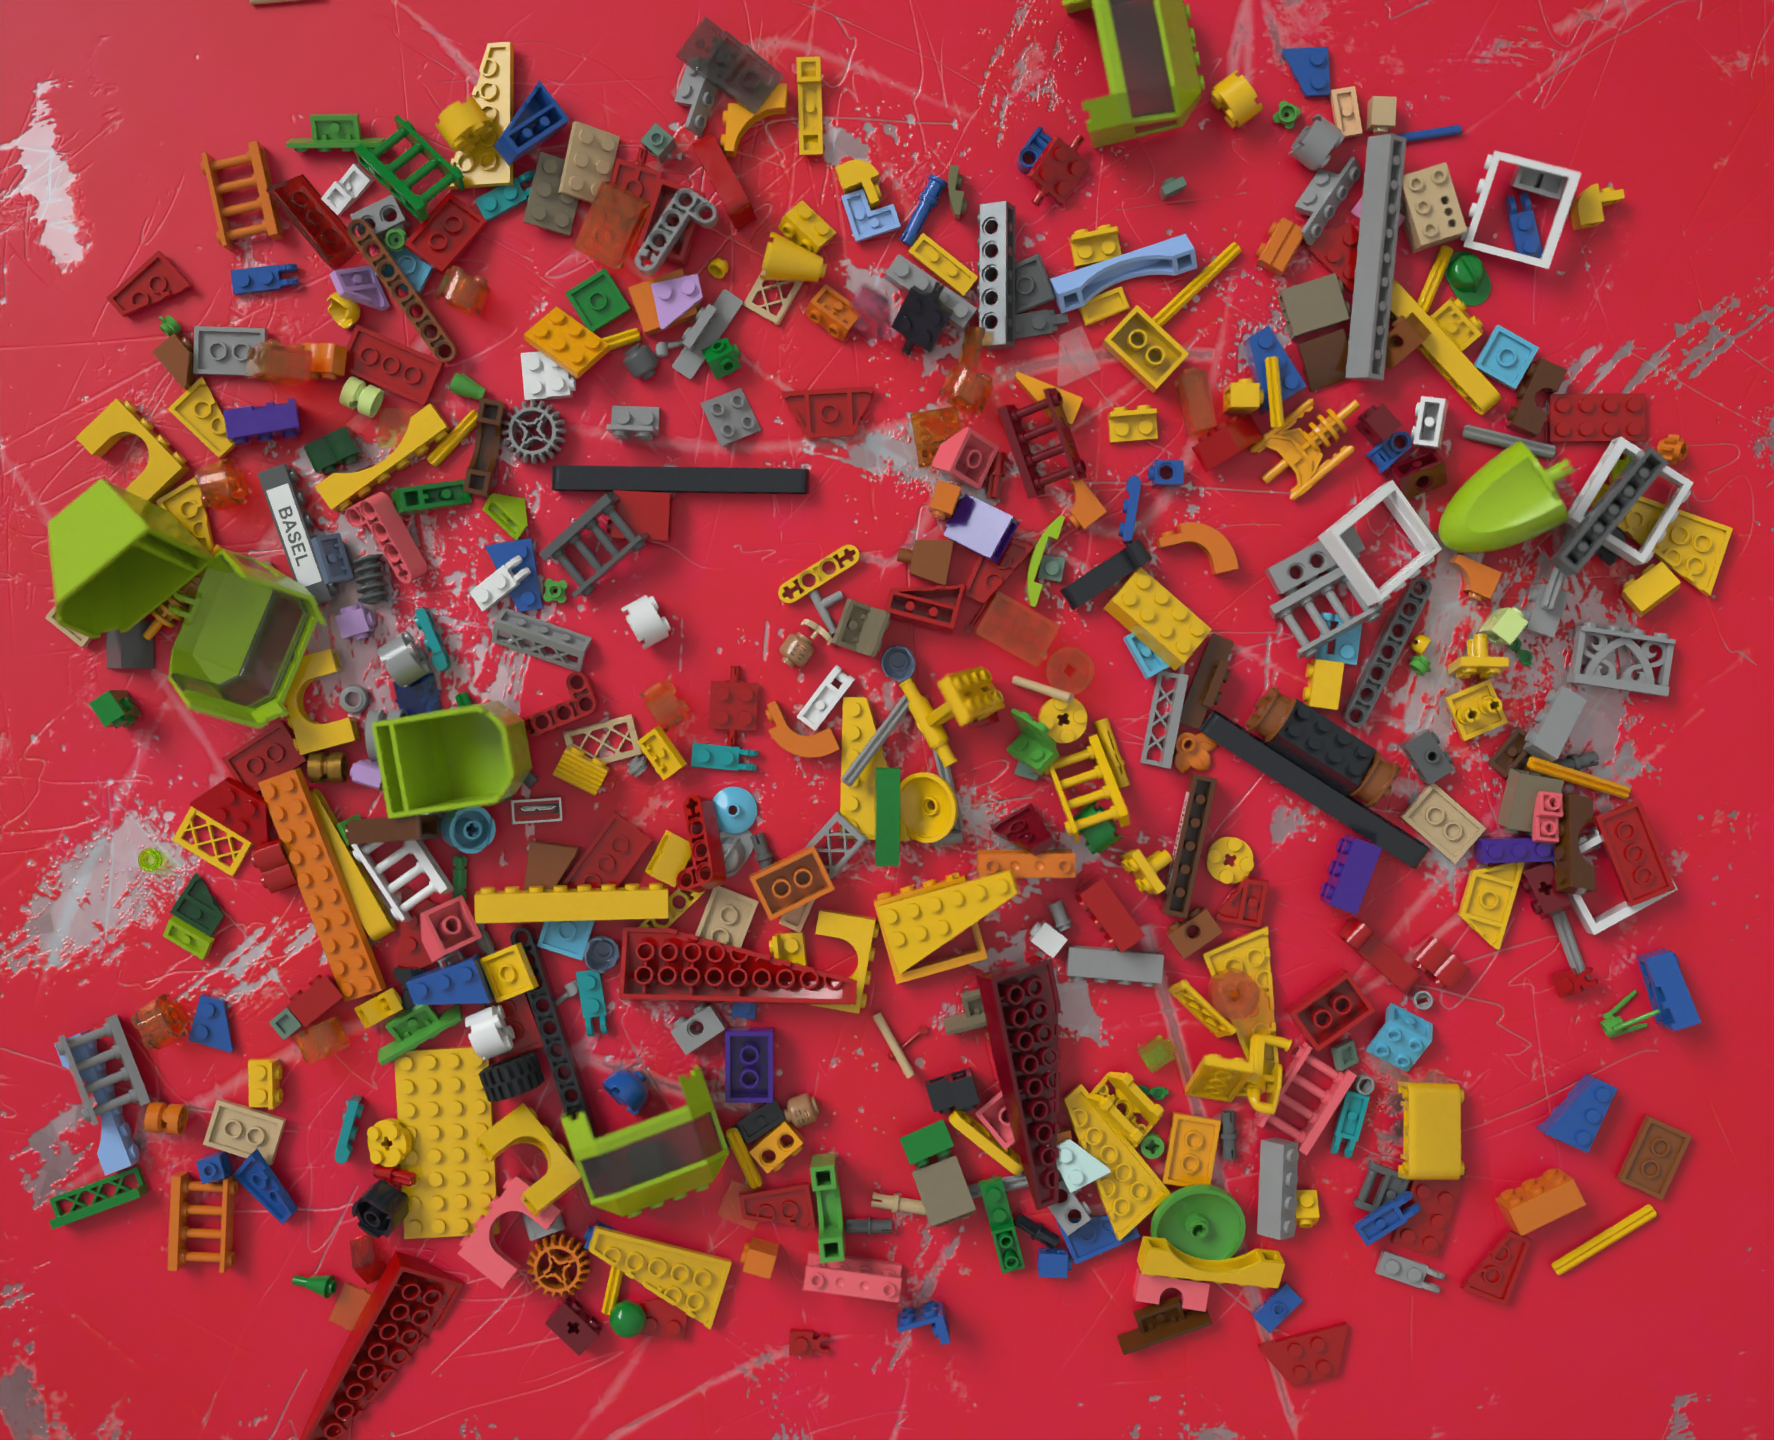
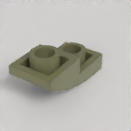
[948,165,968,220]

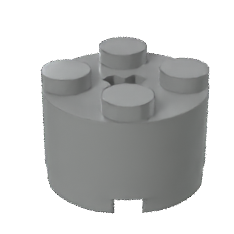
[1288,113,1345,171]
[377,631,432,688]

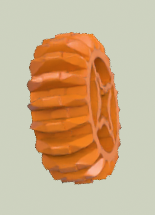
[527,1233,591,1298]

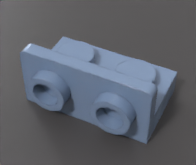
[311,533,354,585]

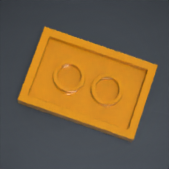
[524,306,610,379]
[1162,1112,1221,1187]

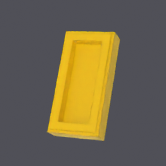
[1078,286,1130,327]

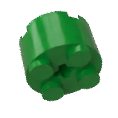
[1072,801,1123,855]

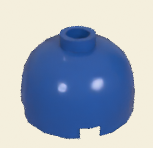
[601,1069,648,1116]

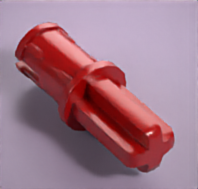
[986,452,1006,499]
[372,1164,417,1187]

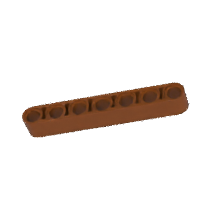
[347,219,459,362]

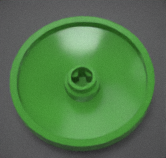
[1150,1184,1246,1260]

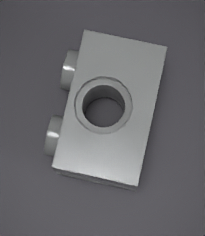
[670,1003,727,1055]

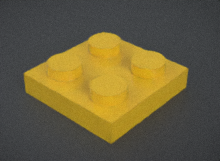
[479,942,539,1003]

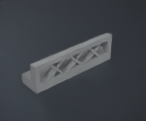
[491,607,592,672]
[1140,671,1189,769]

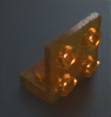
[910,406,961,468]

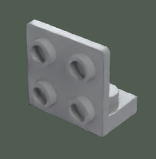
[606,405,660,441]

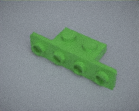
[286,114,385,152]
[378,1004,463,1066]

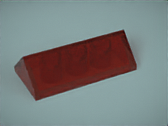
[266,174,360,270]

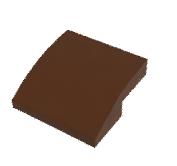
[1297,329,1348,392]
[1487,726,1540,781]

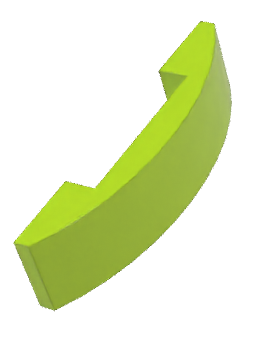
[1026,515,1065,608]

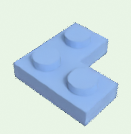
[841,189,901,243]

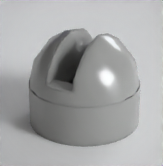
[1412,991,1433,1010]
[1353,1075,1375,1095]

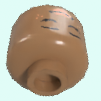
[779,632,814,668]
[784,1093,820,1128]

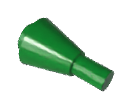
[292,1275,337,1299]

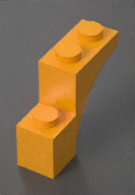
[721,81,788,157]

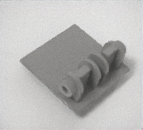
[700,388,761,448]

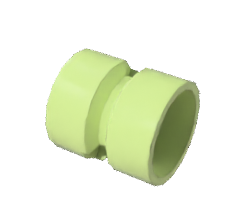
[339,376,384,418]

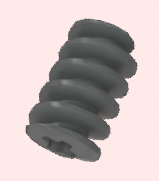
[353,554,389,604]

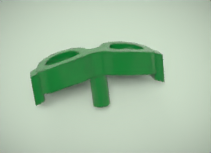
[1506,637,1533,667]
[1137,1085,1169,1100]

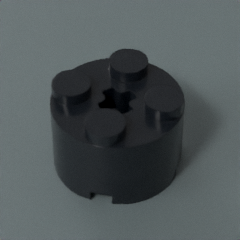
[352,1179,409,1238]

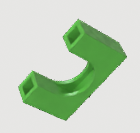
[810,1152,846,1263]

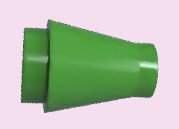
[449,372,487,401]

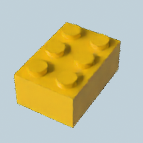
[1101,305,1189,393]

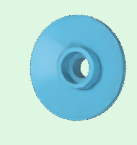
[712,787,757,834]

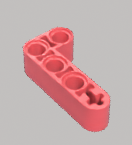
[345,492,427,584]

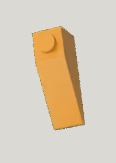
[1014,371,1083,428]

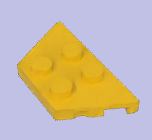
[1458,862,1525,950]

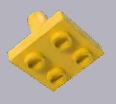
[1448,634,1509,679]
[1444,679,1508,741]
[1119,849,1173,894]

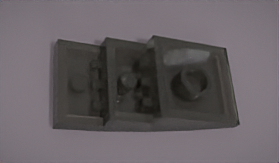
[676,16,784,115]

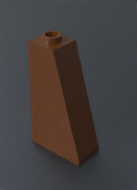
[345,815,439,844]

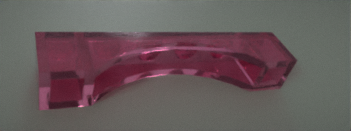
[850,283,891,345]

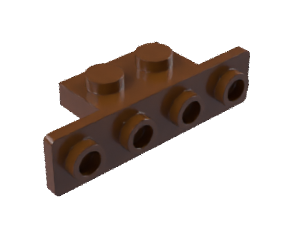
[1180,634,1234,729]
[1117,1296,1212,1355]

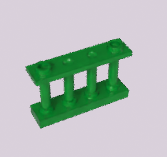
[354,115,465,223]

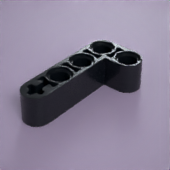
[1060,538,1153,610]

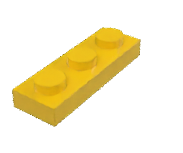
[908,233,979,297]

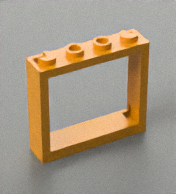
[873,872,988,984]

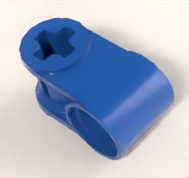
[1017,126,1052,174]
[1364,431,1412,474]

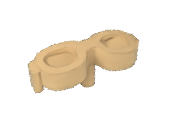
[801,619,832,646]

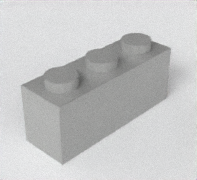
[1523,686,1587,762]

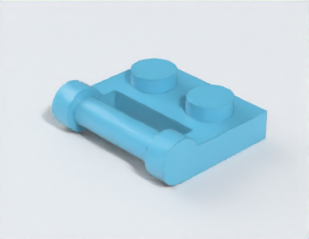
[1314,612,1362,665]

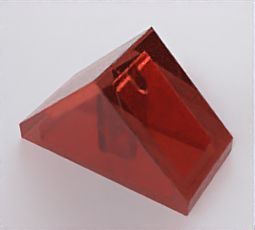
[350,1234,387,1284]

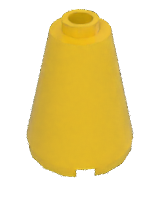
[759,232,827,282]

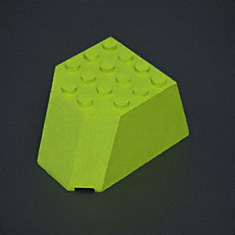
[48,478,215,639]
[371,700,532,819]

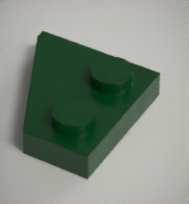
[170,873,225,937]

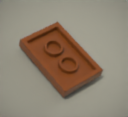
[1616,1115,1692,1200]

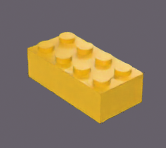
[1104,567,1212,670]

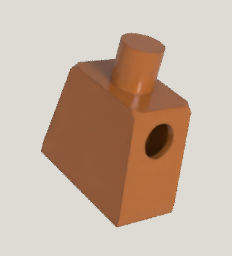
[897,540,954,586]

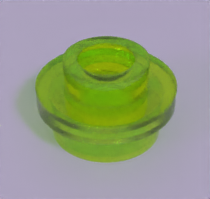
[138,848,163,872]

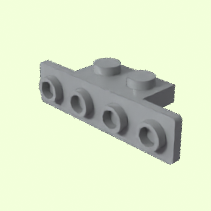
[674,38,732,137]
[1294,157,1362,246]
[672,289,743,380]

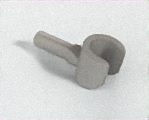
[655,340,684,357]
[556,980,579,1006]

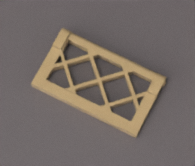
[743,270,804,326]
[563,714,643,763]

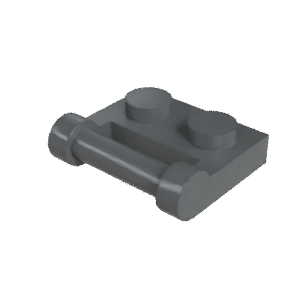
[1353,1160,1410,1212]

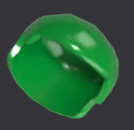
[609,1300,646,1339]

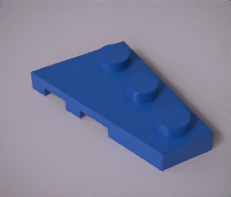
[485,538,544,612]
[232,1149,298,1225]
[1056,1215,1140,1265]

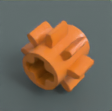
[1657,434,1688,465]

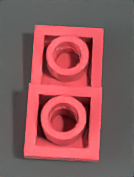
[1532,791,1563,844]

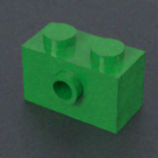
[89,690,142,728]
[899,1120,954,1168]

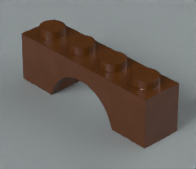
[463,398,508,498]
[1554,793,1595,895]

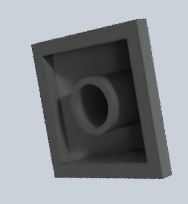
[106,621,155,669]

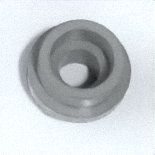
[626,756,649,777]

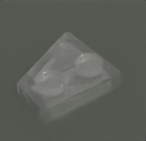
[1057,326,1101,388]

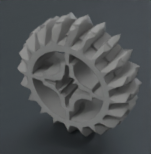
[502,400,567,465]

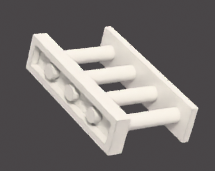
[351,840,454,922]

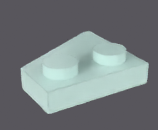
[1056,1138,1111,1193]

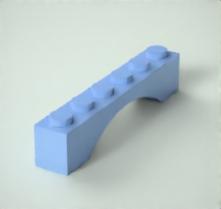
[1050,234,1197,313]
[54,1030,140,1176]

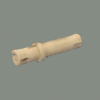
[871,1192,927,1216]

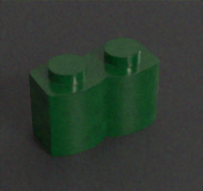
[304,426,363,476]

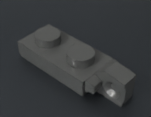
[1015,309,1069,340]

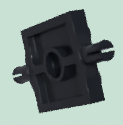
[891,282,954,355]

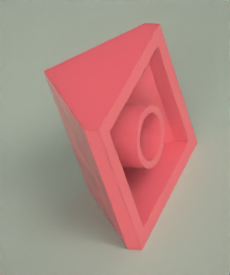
[975,1091,1015,1150]

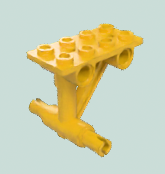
[899,666,1005,768]

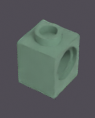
[640,123,677,163]

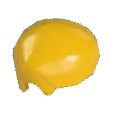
[327,292,360,330]

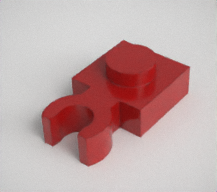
[1550,967,1598,998]
[789,1329,830,1356]

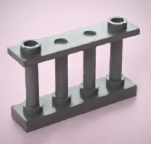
[539,492,650,598]

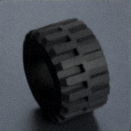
[479,1052,545,1102]

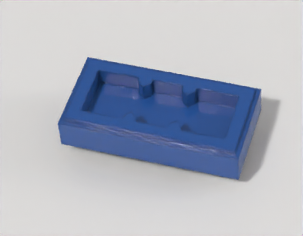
[1252,1282,1303,1333]

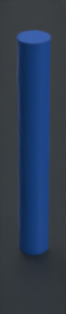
[1395,125,1462,143]

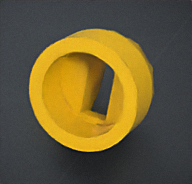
[708,258,729,279]
[1411,634,1431,655]

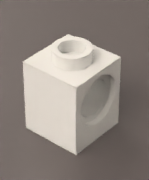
[1029,920,1068,958]

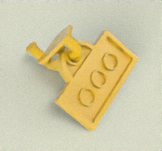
[1185,1033,1293,1115]

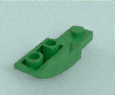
[978,1176,1025,1274]

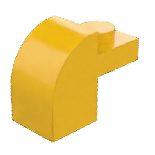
[835,160,882,209]
[1571,183,1625,230]
[354,987,403,1029]

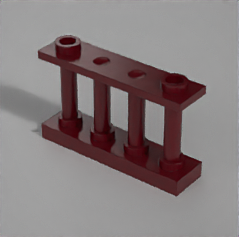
[998,388,1087,499]

